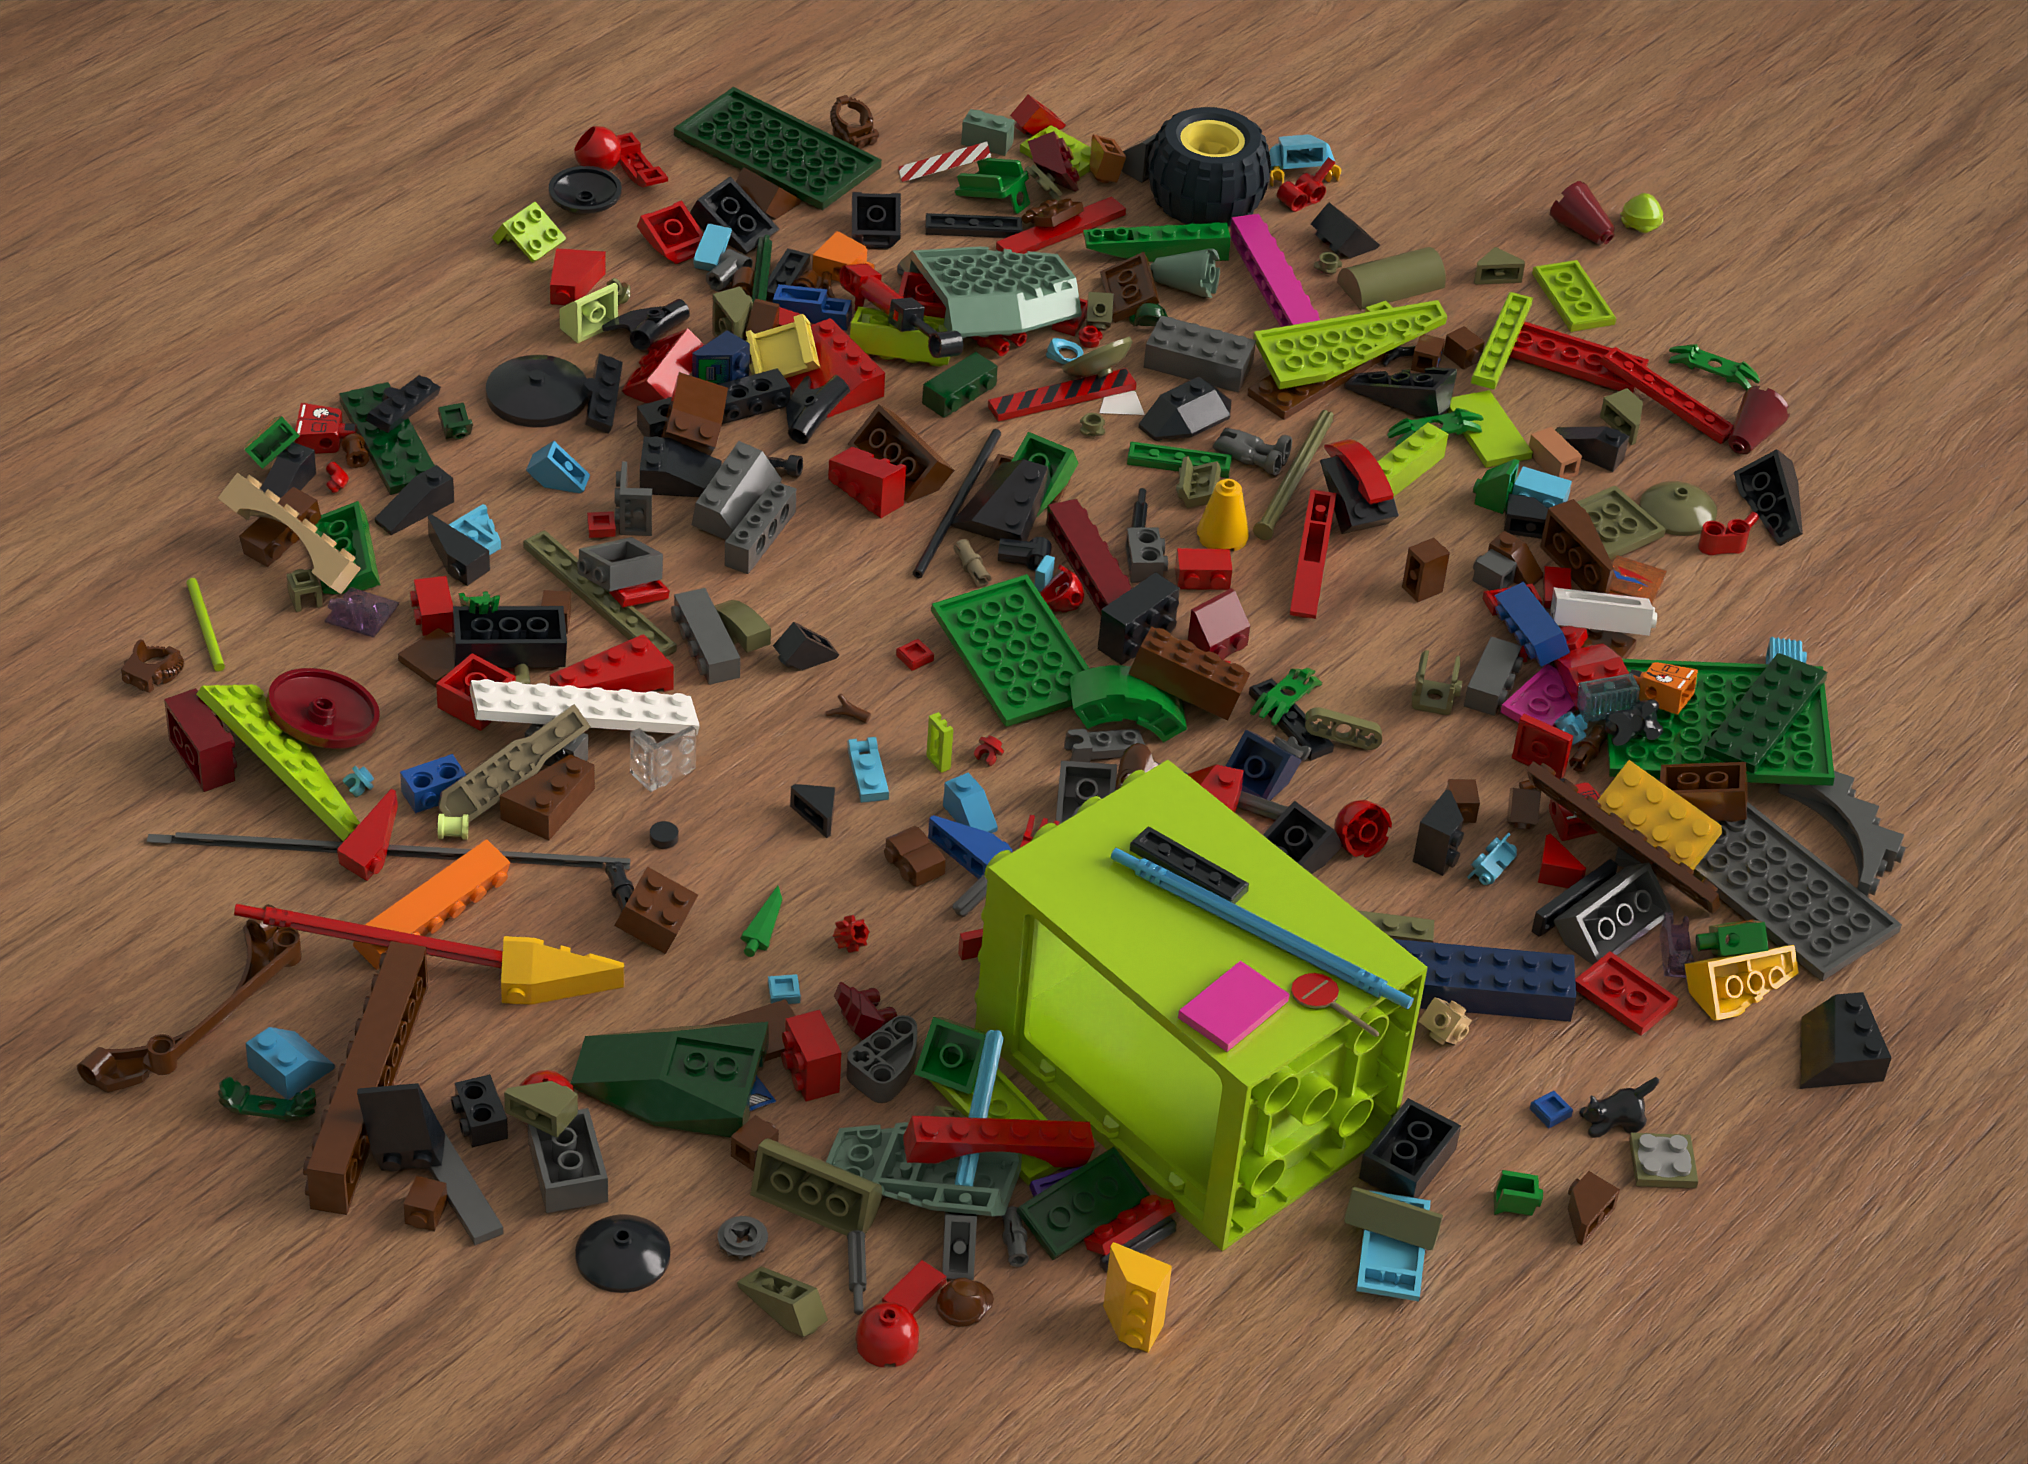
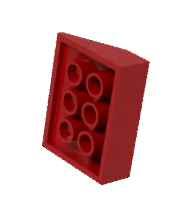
[785,318,885,418]

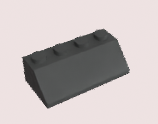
[691,441,782,540]
[1553,863,1673,965]

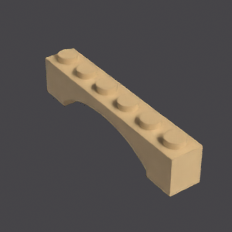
[218,473,361,594]

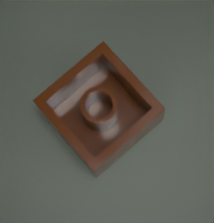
[614,867,698,954]

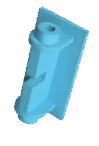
[1467,833,1517,885]

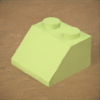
[559,283,618,343]

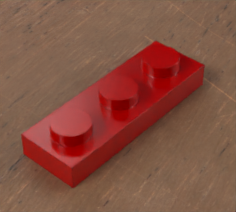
[1084,1195,1176,1255]

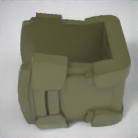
[1412,650,1462,715]

